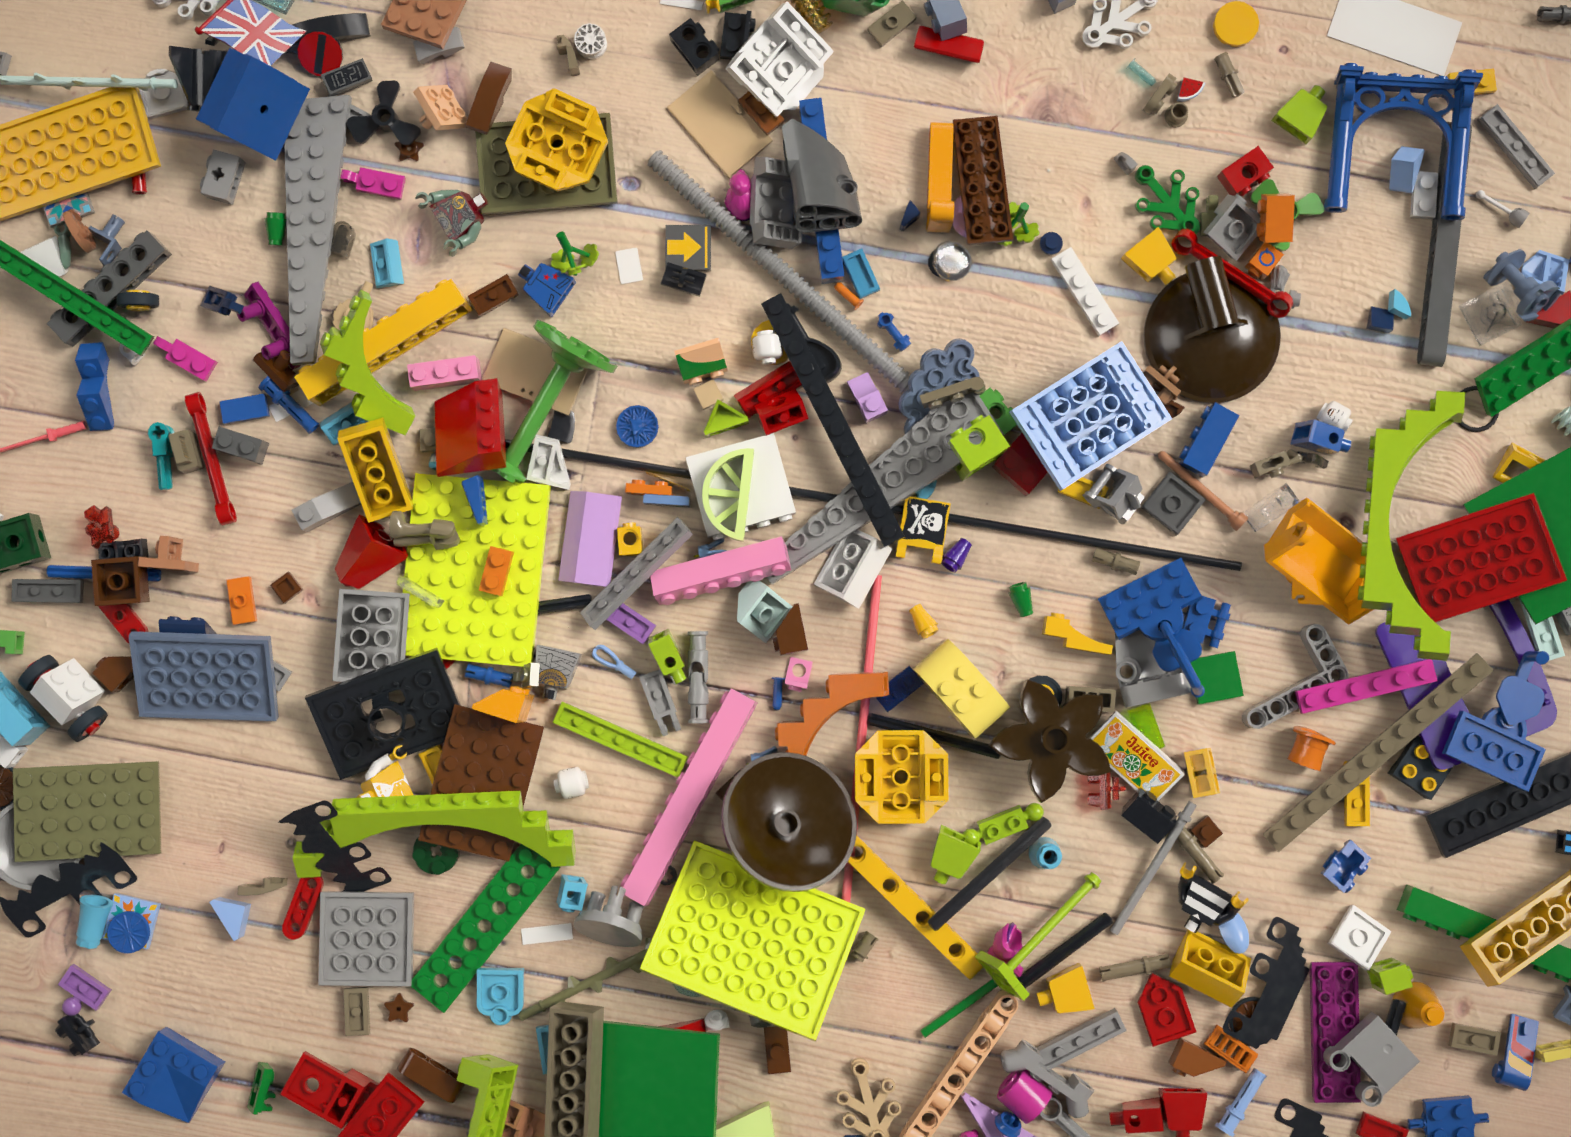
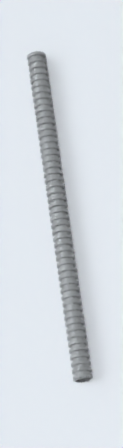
[648,150,909,393]

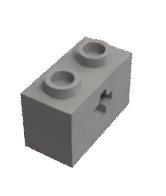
[200,149,246,205]

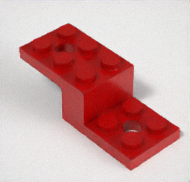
[280,1051,379,1129]

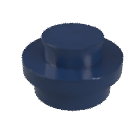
[1040,232,1063,255]

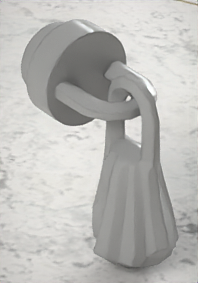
[1270,265,1301,309]

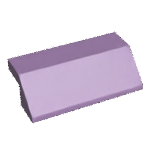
[558,491,622,587]

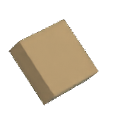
[694,379,724,410]

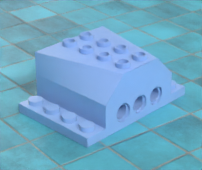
[1009,341,1172,491]

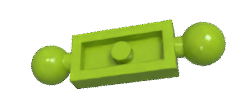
[962,803,1044,845]

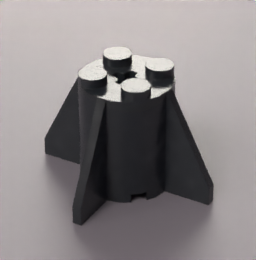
[169,46,237,112]

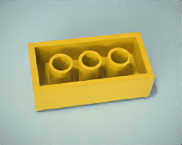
[337,417,413,523]

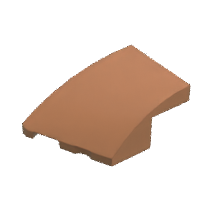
[502,1100,545,1137]

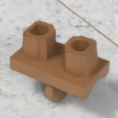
[1143,365,1181,406]

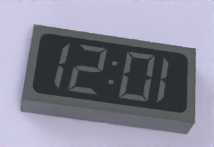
[321,58,373,96]

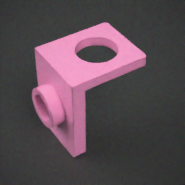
[784,657,813,692]

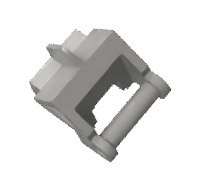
[1083,464,1145,524]

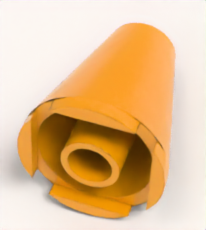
[1392,981,1444,1029]

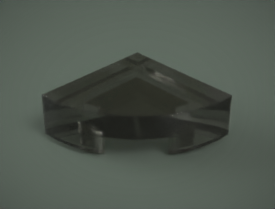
[1297,451,1329,469]

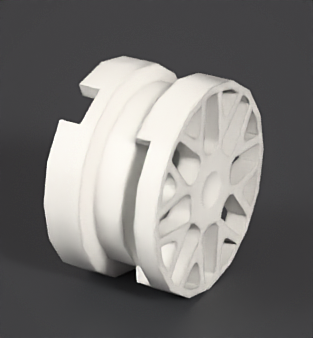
[574,23,607,60]

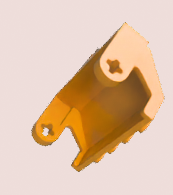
[1264,498,1374,625]

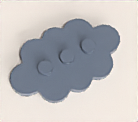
[898,338,980,434]

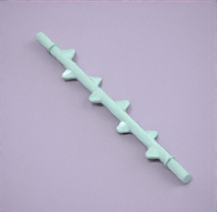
[0,73,178,91]

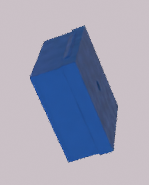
[196,48,310,161]

